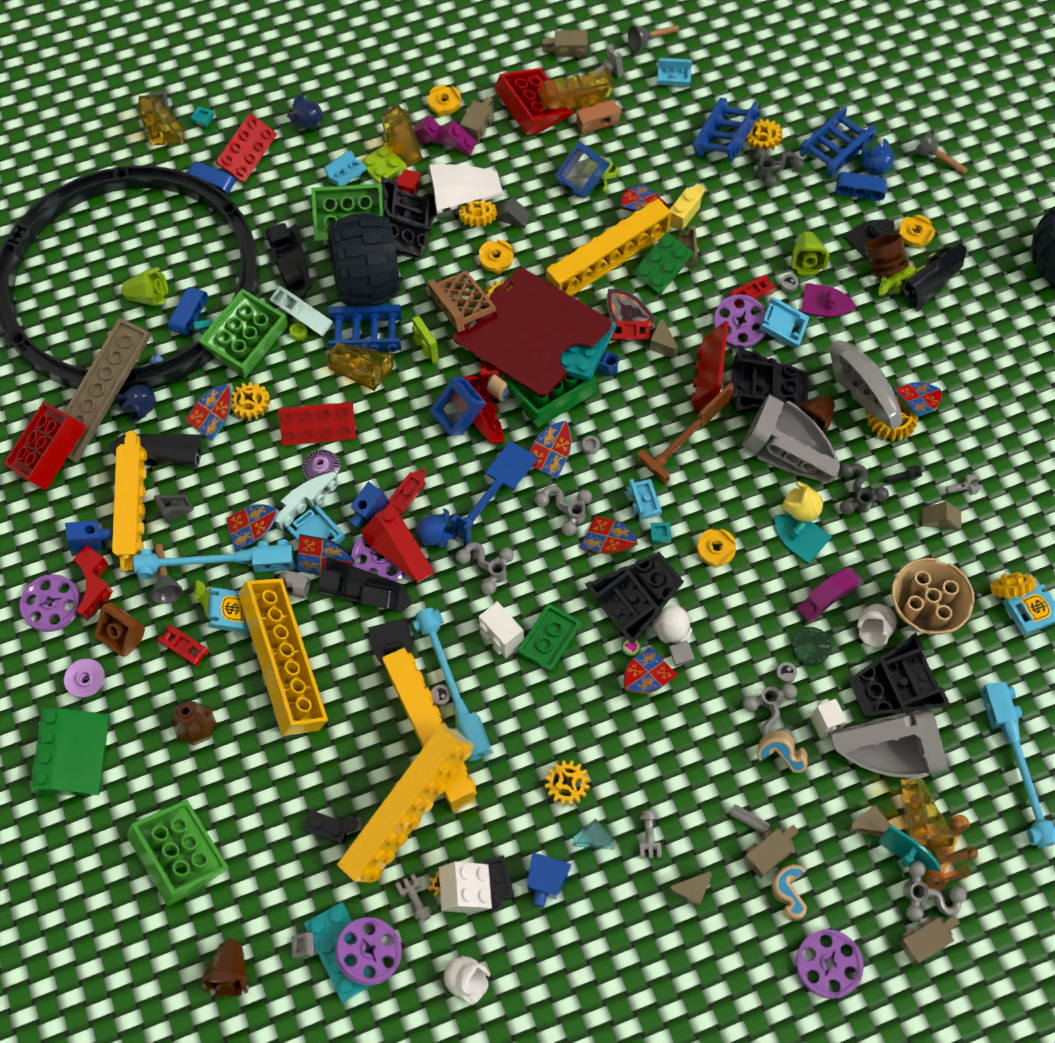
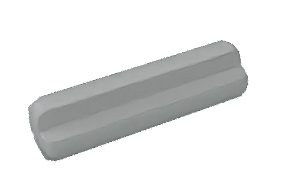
[730,804,770,834]

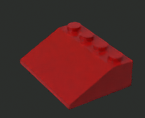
[494,68,573,135]
[691,321,729,412]
[3,401,86,490]

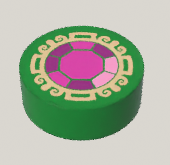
[621,639,641,658]

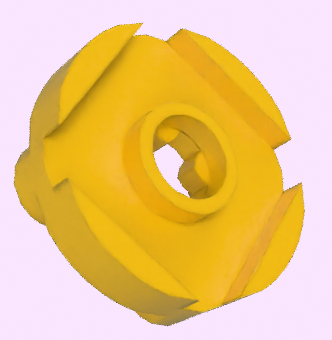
[428,85,461,117]
[898,215,935,249]
[479,240,514,274]
[697,529,736,568]

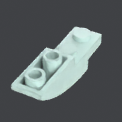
[269,285,333,336]
[275,472,339,531]

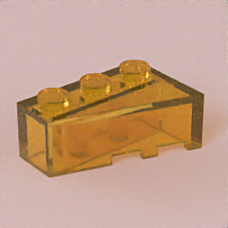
[138,95,184,146]
[381,104,423,168]
[327,342,394,391]
[899,778,955,848]

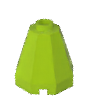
[791,232,829,276]
[121,267,168,306]

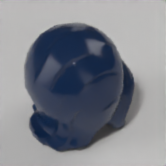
[287,93,323,130]
[115,385,156,422]

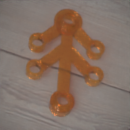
[922,815,978,892]

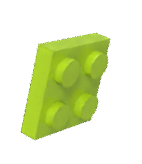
[360,144,407,184]
[412,315,439,364]

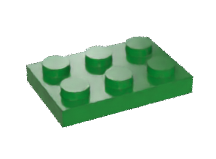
[633,231,694,295]
[517,603,582,673]

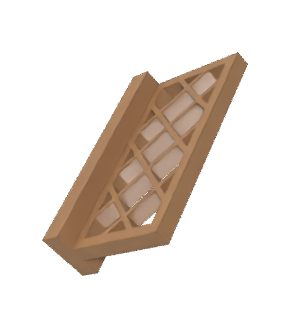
[427,271,496,332]

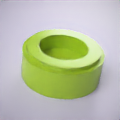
[289,322,308,341]

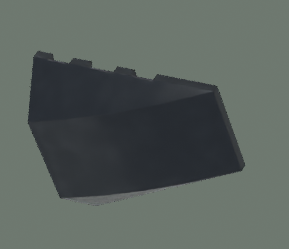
[381,176,437,258]
[730,344,808,410]
[585,551,684,645]
[848,632,951,717]

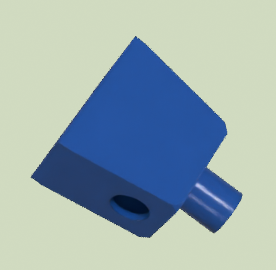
[349,481,388,528]
[65,521,113,556]
[527,852,571,908]

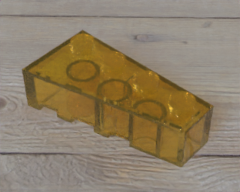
[538,68,615,109]

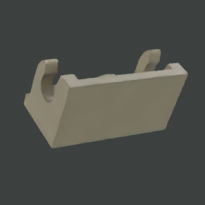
[677,226,698,267]

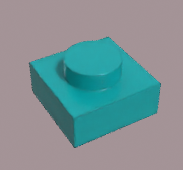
[191,106,214,128]
[194,319,214,334]
[650,522,671,544]

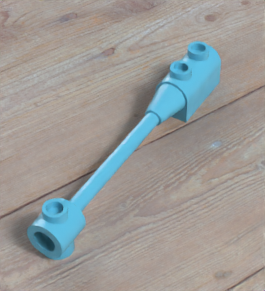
[134,539,294,579]
[413,608,493,761]
[980,682,1055,848]

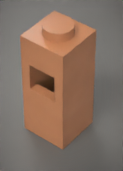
[576,99,622,134]

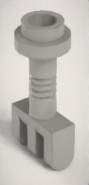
[639,810,662,859]
[395,873,431,923]

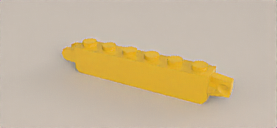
[112,430,147,572]

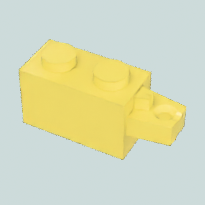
[670,184,705,230]

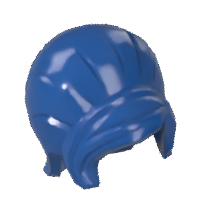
[861,139,894,176]
[416,508,454,548]

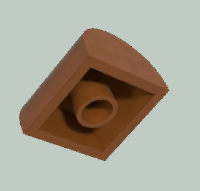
[94,603,145,657]

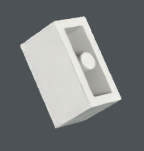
[810,699,847,740]

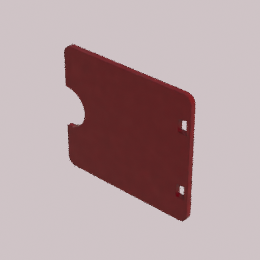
[453,268,612,397]

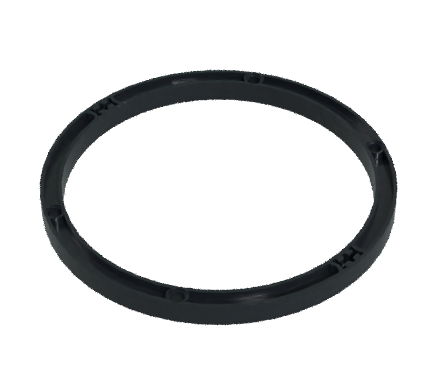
[0,165,260,394]

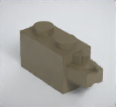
[542,30,587,57]
[459,96,494,142]
[744,824,799,879]
[899,916,960,966]

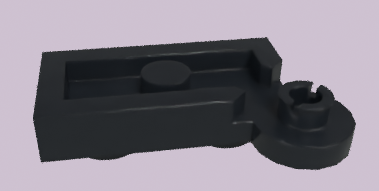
[303,810,358,845]
[484,855,515,913]

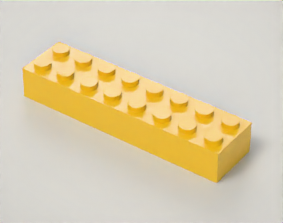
[546,199,672,296]
[238,579,328,736]
[382,647,477,812]
[337,725,474,883]

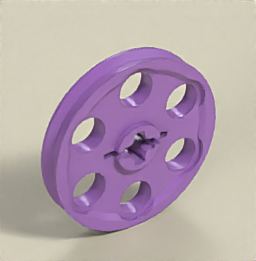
[713,294,766,348]
[351,536,405,581]
[20,574,81,632]
[335,917,402,985]
[796,929,864,999]

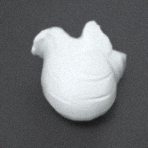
[857,604,897,647]
[652,605,692,644]
[444,956,491,1005]

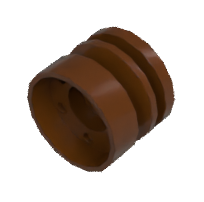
[864,233,909,277]

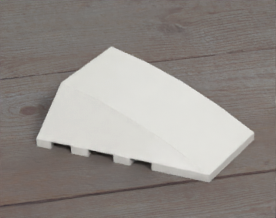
[428,164,503,214]

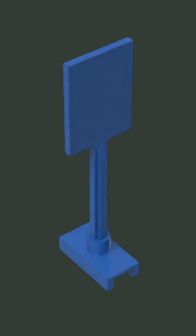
[451,441,538,546]

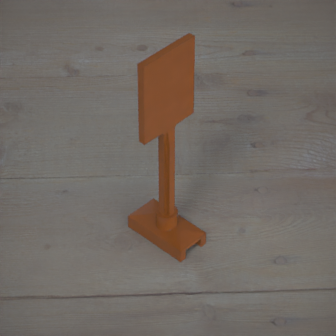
[637,382,733,484]

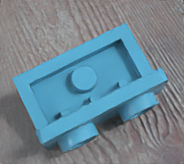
[657,58,692,87]
[324,150,367,186]
[627,479,662,520]

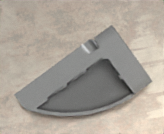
[830,340,902,430]
[742,394,840,483]
[830,709,948,778]

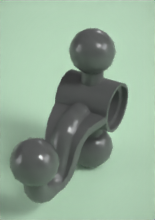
[754,148,804,189]
[839,463,889,515]

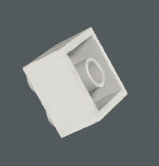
[479,601,524,658]
[439,862,492,913]

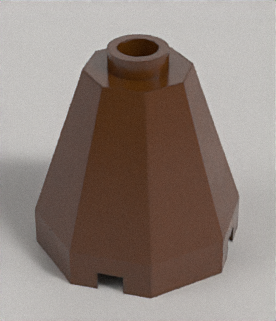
[798,394,835,434]
[172,701,217,746]
[201,939,250,997]

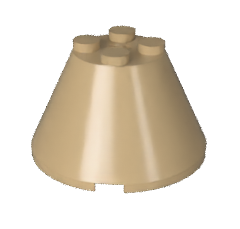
[892,558,975,635]

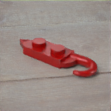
[382,468,426,515]

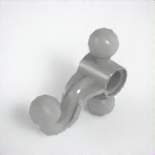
[534,485,592,536]
[456,542,514,595]
[743,684,797,738]
[903,860,967,922]

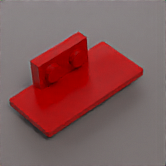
[216,113,277,183]
[278,402,356,446]

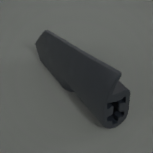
[265,223,311,299]
[902,243,967,312]
[108,434,204,468]
[318,557,413,611]

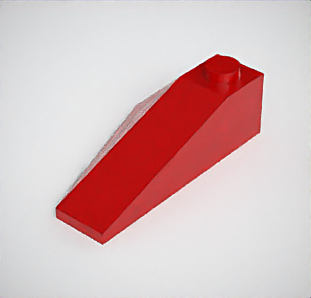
[453,376,505,444]
[361,505,434,583]

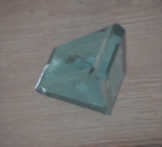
[573,818,616,850]

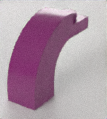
[797,568,864,623]

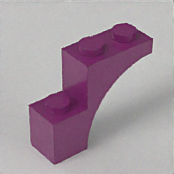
[411,115,477,156]

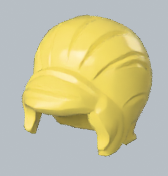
[781,482,823,522]

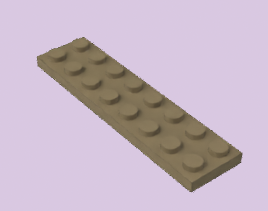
[64,317,152,463]

